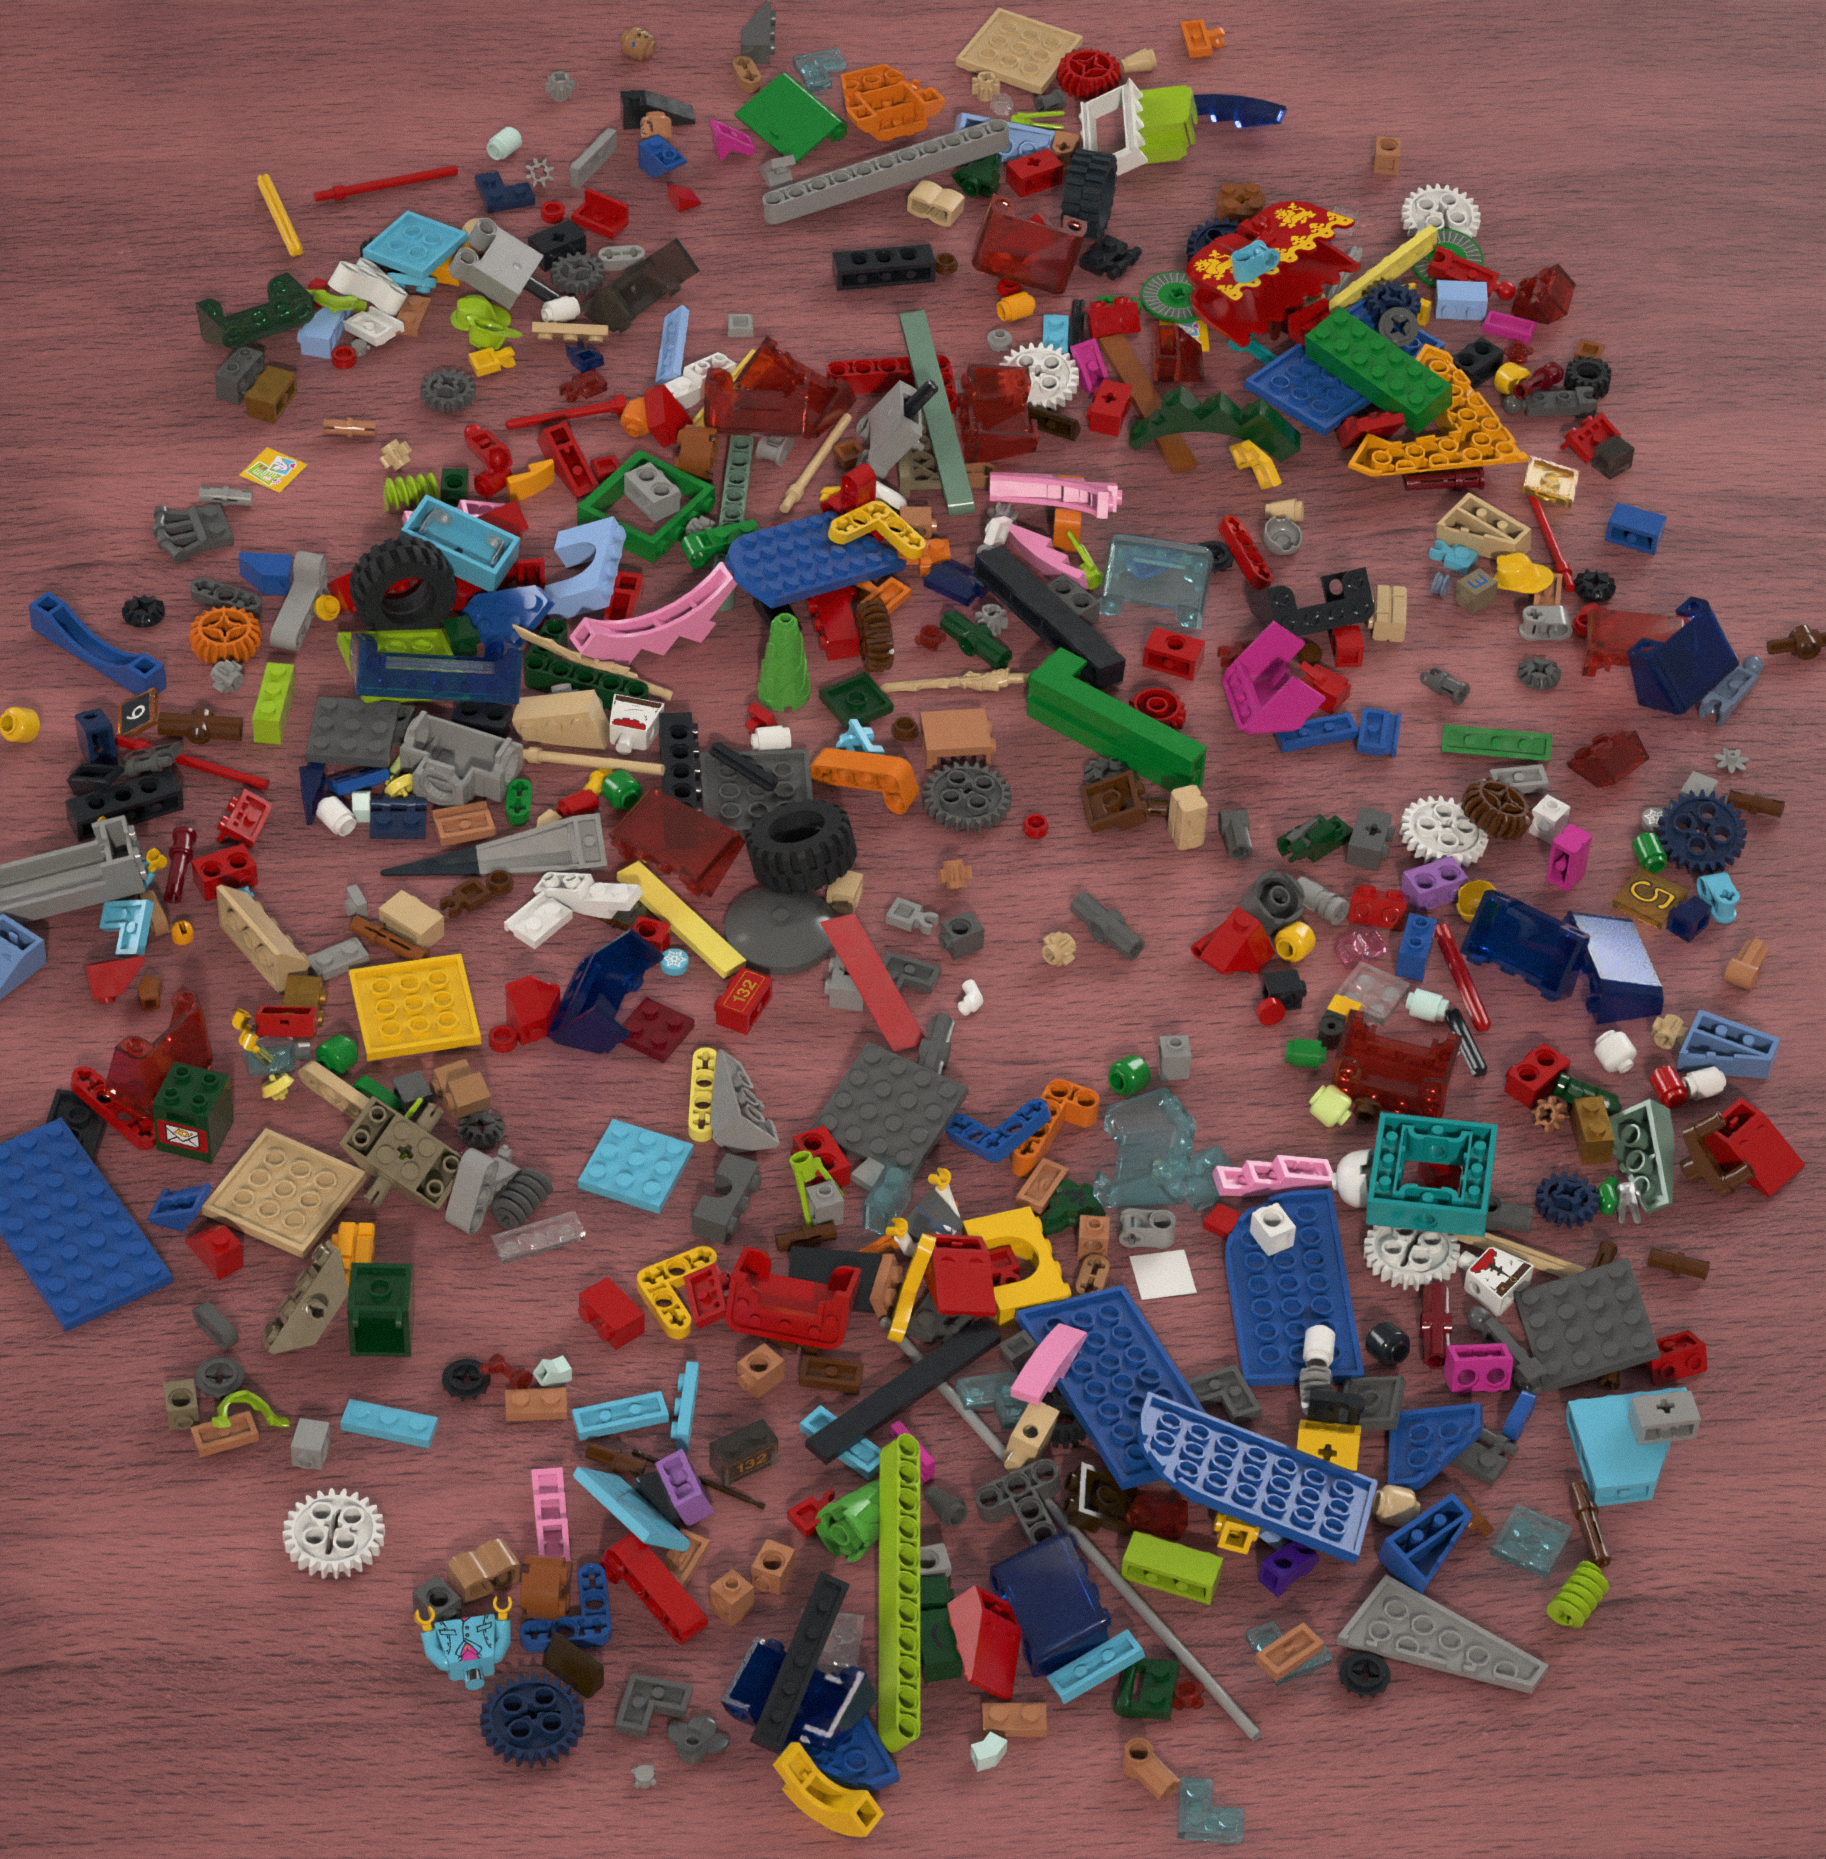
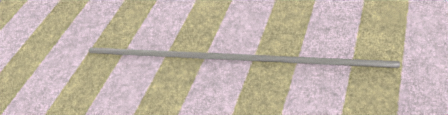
[879,1316,1262,1741]

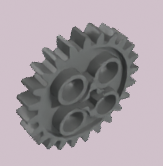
[922,761,1012,834]

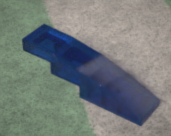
[1191,94,1287,128]
[299,746,328,825]

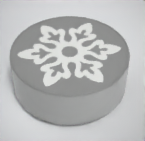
[1641,808,1663,834]

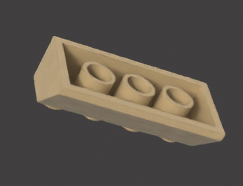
[216,885,310,995]

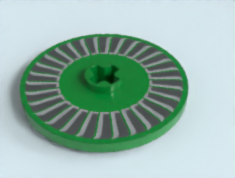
[1411,229,1484,289]
[1140,271,1200,324]

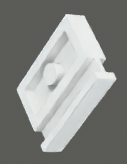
[343,306,405,347]
[504,891,573,949]

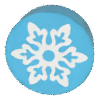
[660,948,689,976]

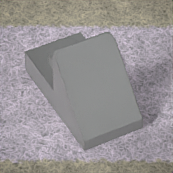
[759,155,796,191]

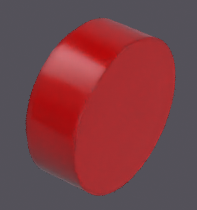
[540,201,565,224]
[331,346,357,369]
[1255,997,1286,1026]
[488,1025,517,1053]

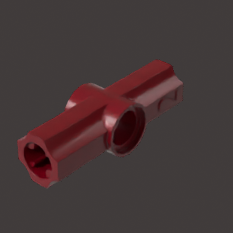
[1420,1282,1452,1369]

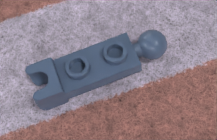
[1699,655,1764,727]

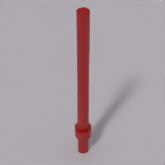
[314,165,458,202]
[1524,482,1575,592]
[115,734,270,790]

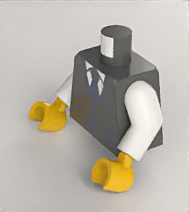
[885,1168,963,1257]

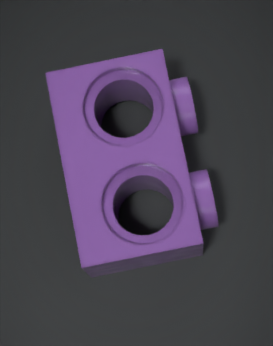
[1401,856,1468,913]
[655,1449,715,1527]

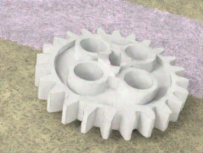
[1401,184,1481,238]
[997,342,1079,413]
[1399,796,1489,867]
[1363,1225,1460,1291]
[283,1488,385,1579]

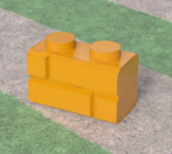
[332,1222,376,1288]

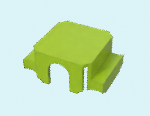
[1136,85,1198,164]

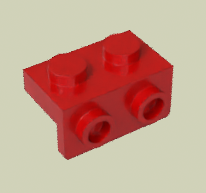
[571,188,629,240]
[1083,296,1141,339]
[1348,884,1409,931]

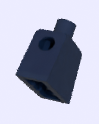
[74,708,119,766]

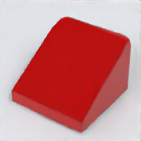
[668,184,701,212]

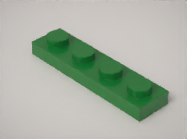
[1441,725,1552,761]

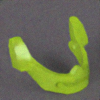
[304,289,367,313]
[212,1390,290,1428]

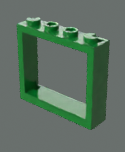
[577,450,716,564]

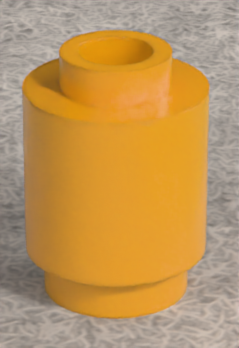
[996,291,1036,322]

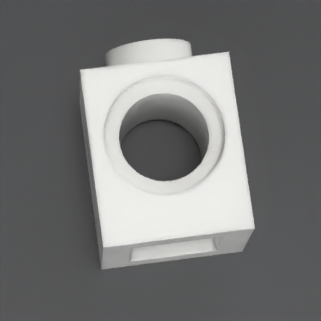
[1528,794,1570,845]
[1250,1203,1296,1256]

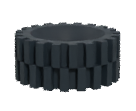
[1060,149,1117,241]

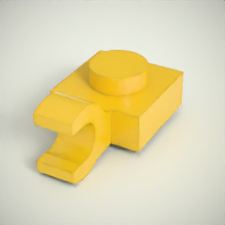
[468,346,516,377]

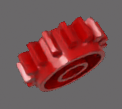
[1129,688,1186,731]

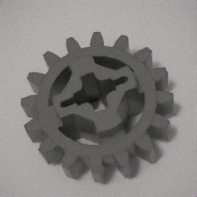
[550,252,605,296]
[420,368,476,414]

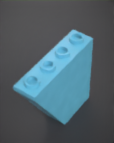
[1565,1387,1687,1506]

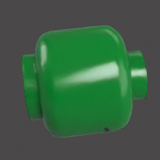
[601,770,642,811]
[315,1034,358,1077]
[1108,1055,1151,1096]

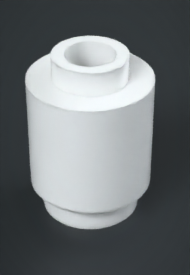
[541,296,580,323]
[751,725,791,751]
[316,796,356,836]
[1681,1066,1726,1101]
[1303,1325,1335,1368]

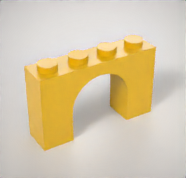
[962,1206,1072,1329]

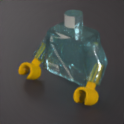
[232,1008,311,1076]

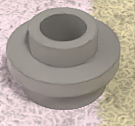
[987,329,1012,352]

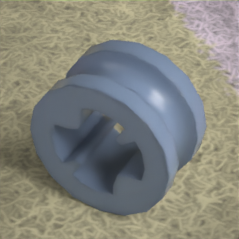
[1430,572,1451,598]

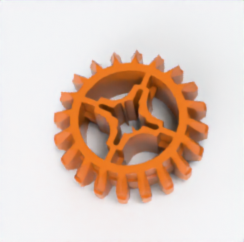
[188,604,262,665]

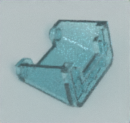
[1098,534,1214,629]

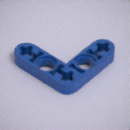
[945,1099,1051,1162]
[519,1563,612,1652]

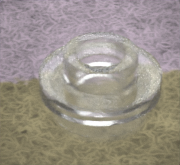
[990,93,1014,115]

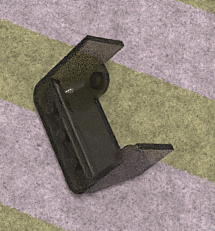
[580,238,700,334]

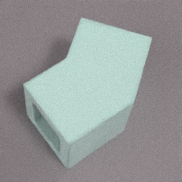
[352,791,371,822]
[533,1355,572,1387]
[970,1731,1007,1772]

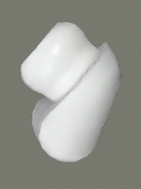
[957,980,983,1016]

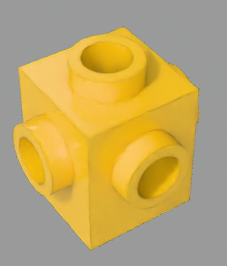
[1213,1513,1260,1555]

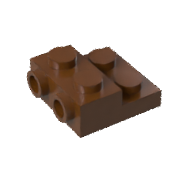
[1080,770,1151,834]

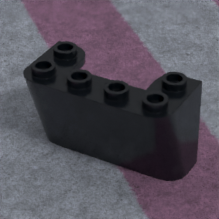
[1247,567,1374,637]

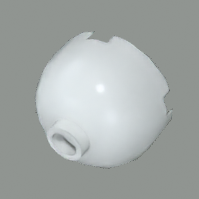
[1332,1149,1374,1209]

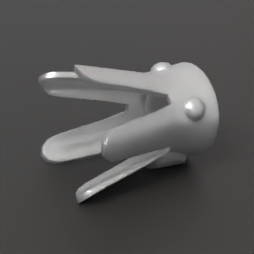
[1616,1182,1647,1224]

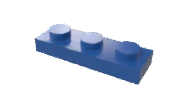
[1273,712,1359,753]

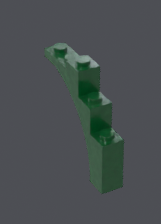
[1129,385,1301,463]

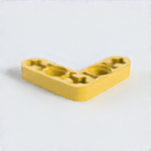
[827,501,926,559]
[886,1233,936,1344]
[637,1246,717,1339]

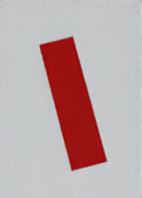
[820,913,925,1052]

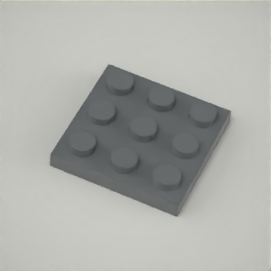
[306,696,400,768]

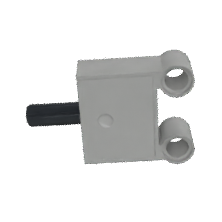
[448,218,560,310]
[855,380,938,481]

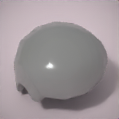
[1263,516,1303,555]

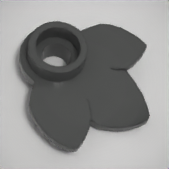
[667,1715,730,1764]

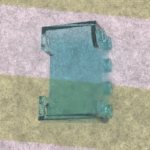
[1093,1087,1197,1208]

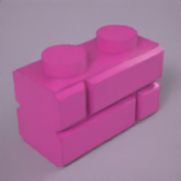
[1546,824,1592,891]

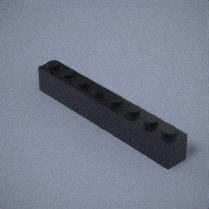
[973,545,1126,690]

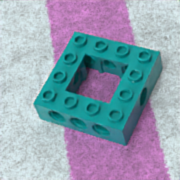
[1366,1112,1498,1237]

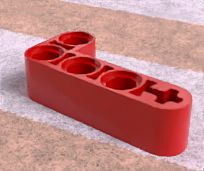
[599,1532,708,1645]

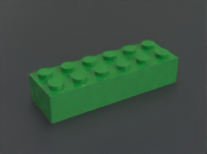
[1305,307,1452,434]

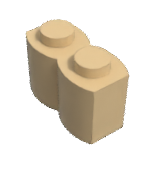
[907,180,965,227]

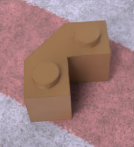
[429,1058,491,1119]

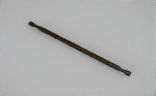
[632,1448,766,1510]

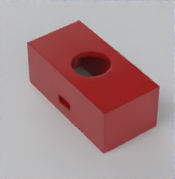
[255,1006,318,1038]

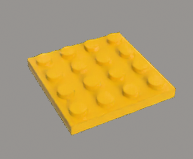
[348,953,481,1061]

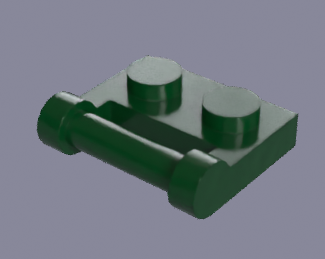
[1113,1658,1180,1720]

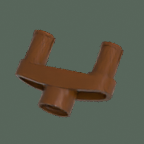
[1679,1111,1756,1198]

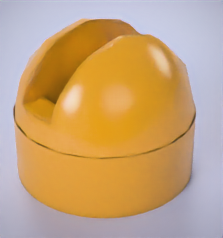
[171,920,194,945]

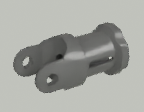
[1420,668,1470,705]

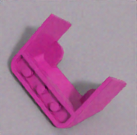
[1222,620,1326,735]

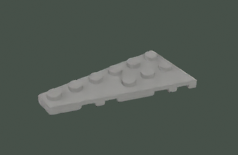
[1336,1574,1549,1694]

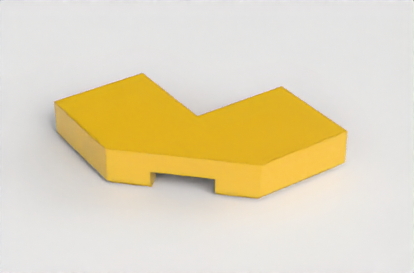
[1229,439,1282,490]

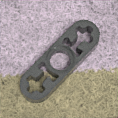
[190,577,262,618]

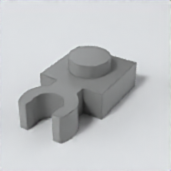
[885,897,939,935]

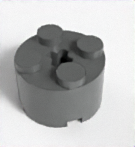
[1238,870,1305,936]

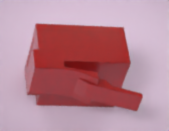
[1299,661,1351,715]

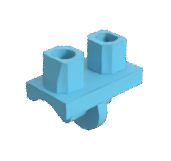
[836,719,885,755]

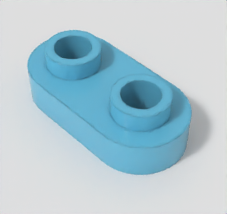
[387,273,437,294]

